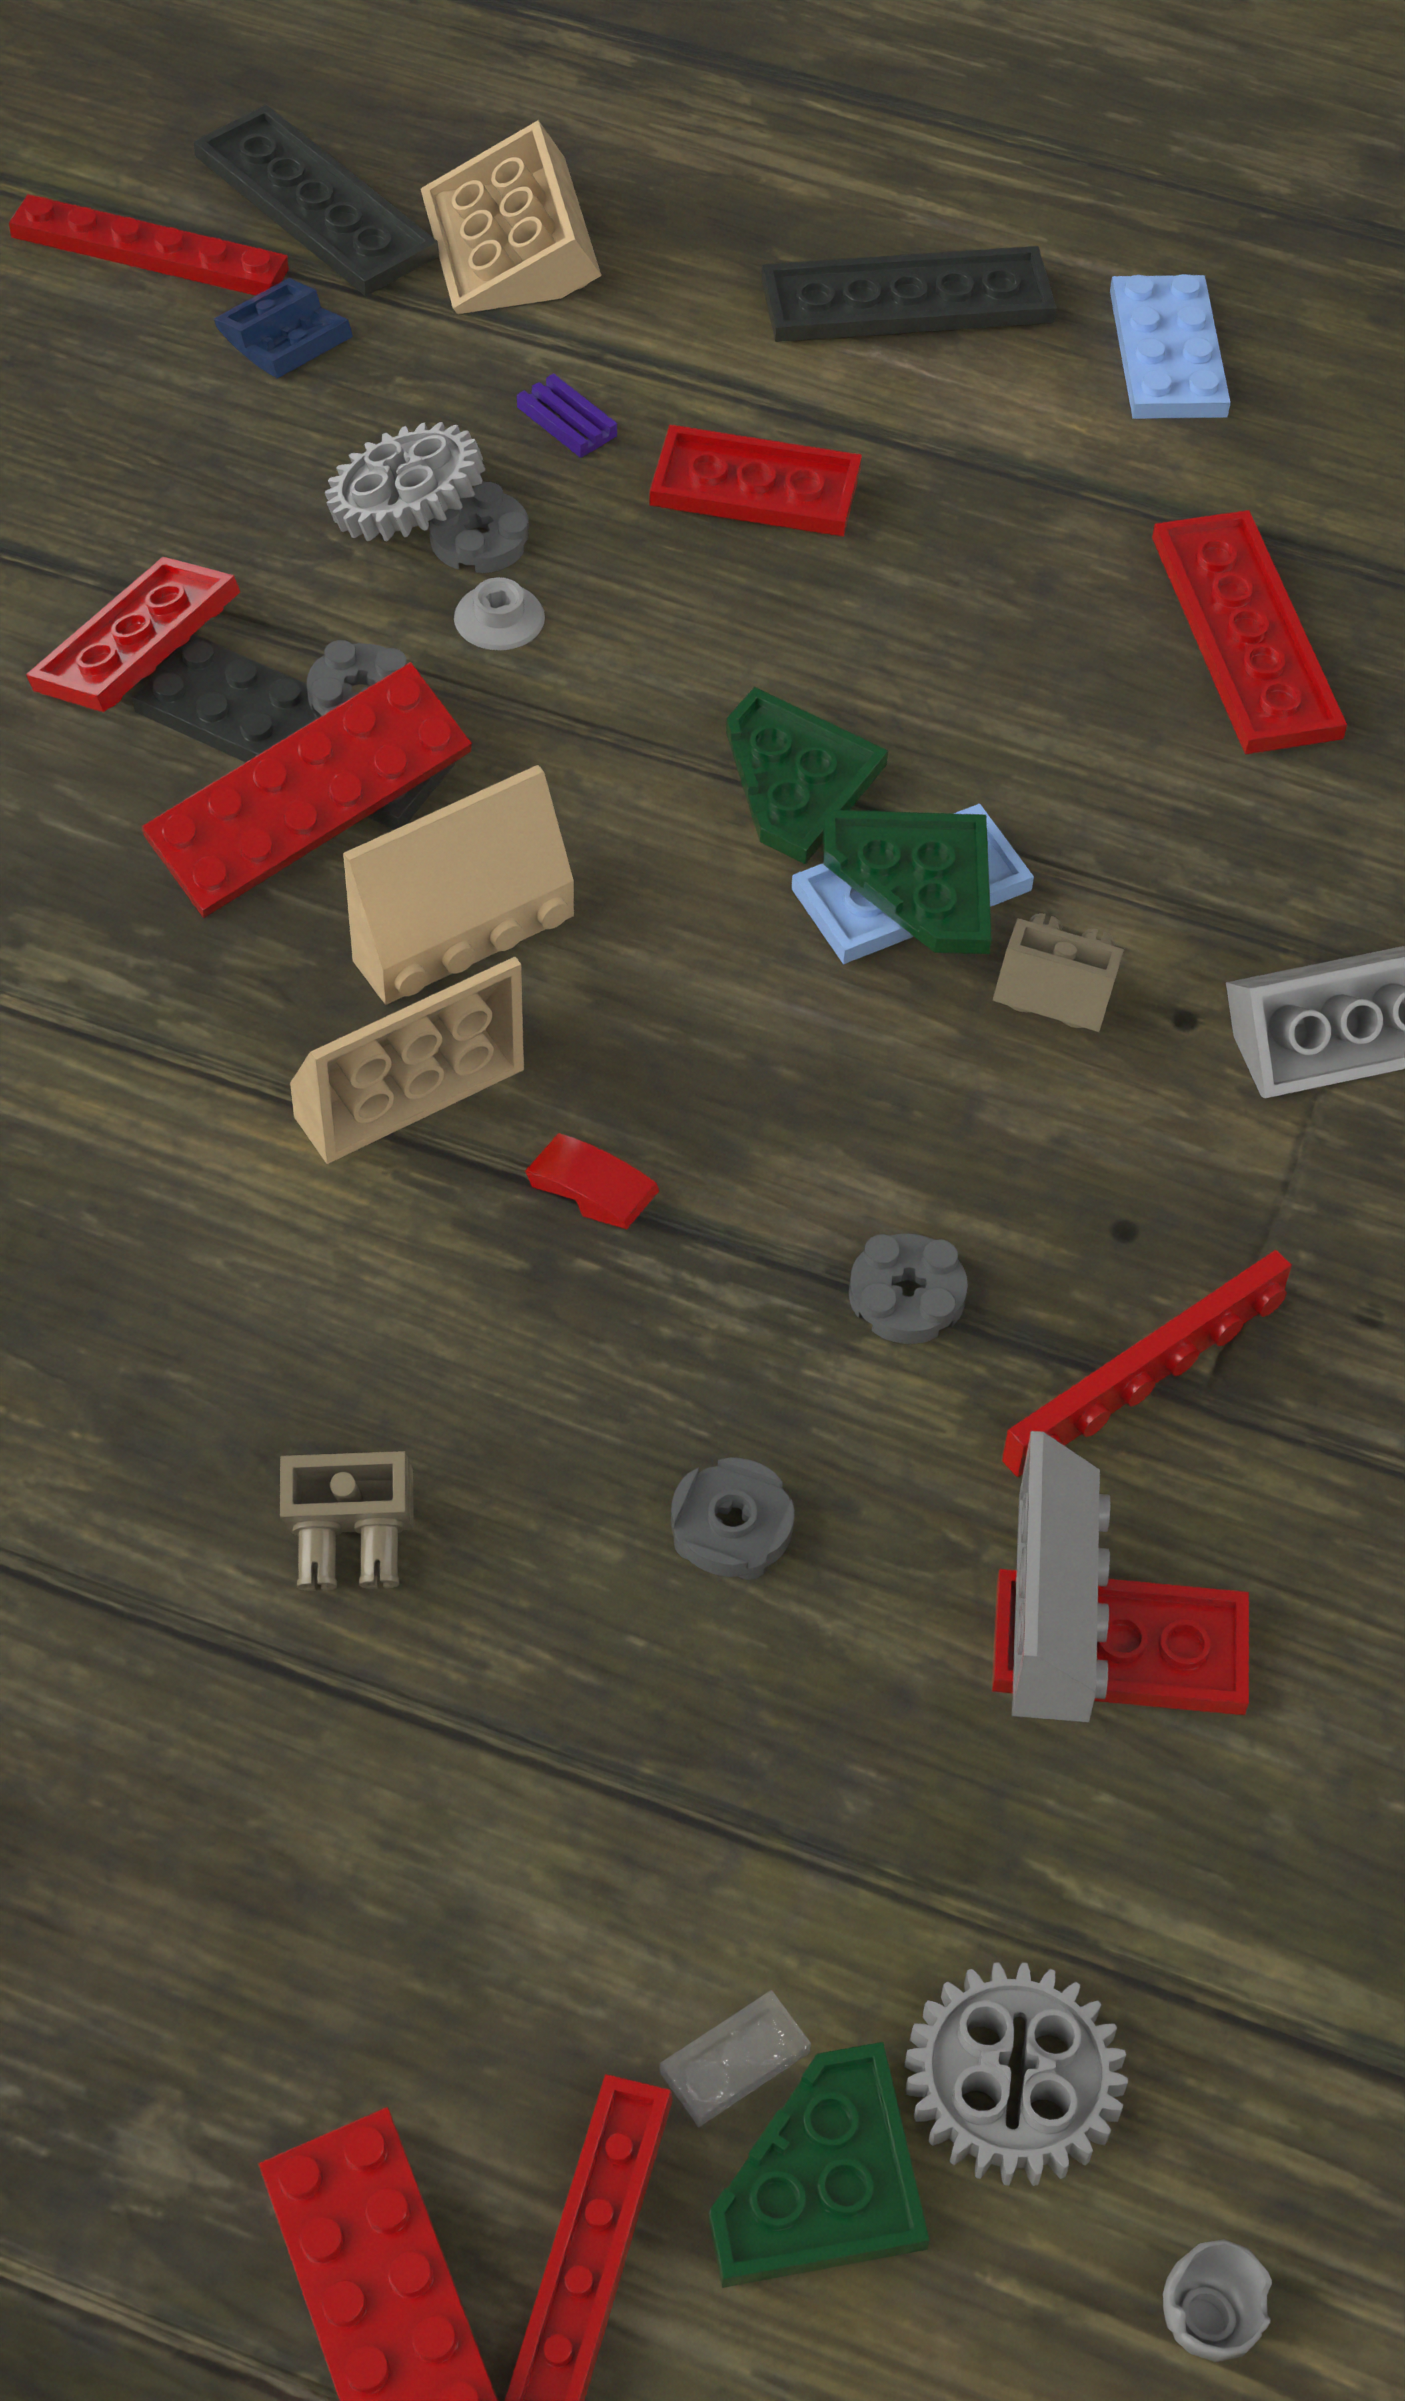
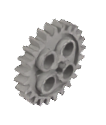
[325,422,485,541]
[904,1962,1128,2186]

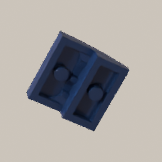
[214,278,353,379]

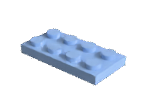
[1110,274,1230,419]
[792,804,1034,964]

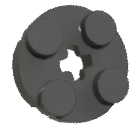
[429,482,529,573]
[307,640,407,716]
[849,1234,968,1344]
[671,1457,795,1580]

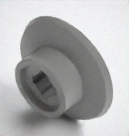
[454,577,545,650]

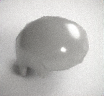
[1163,2239,1272,2362]

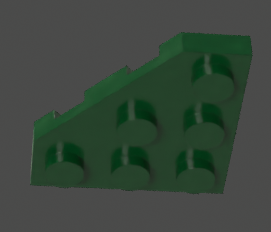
[726,687,888,864]
[823,810,992,954]
[708,2042,930,2288]

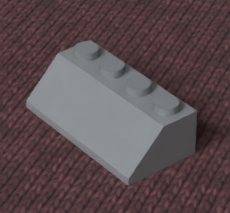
[1226,946,1405,1098]
[1012,1431,1110,1722]

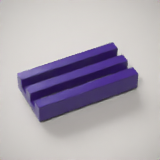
[517,373,617,458]

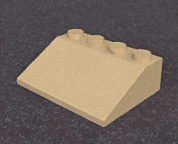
[421,120,601,314]
[343,765,574,1005]
[290,957,524,1164]

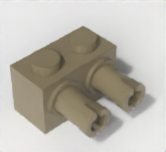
[992,913,1124,1032]
[280,1451,414,1591]

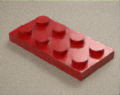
[649,424,862,537]
[26,557,240,712]
[992,1569,1249,1715]

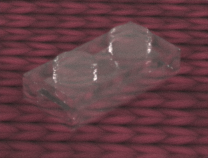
[660,1990,811,2127]

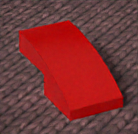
[525,1133,660,1229]

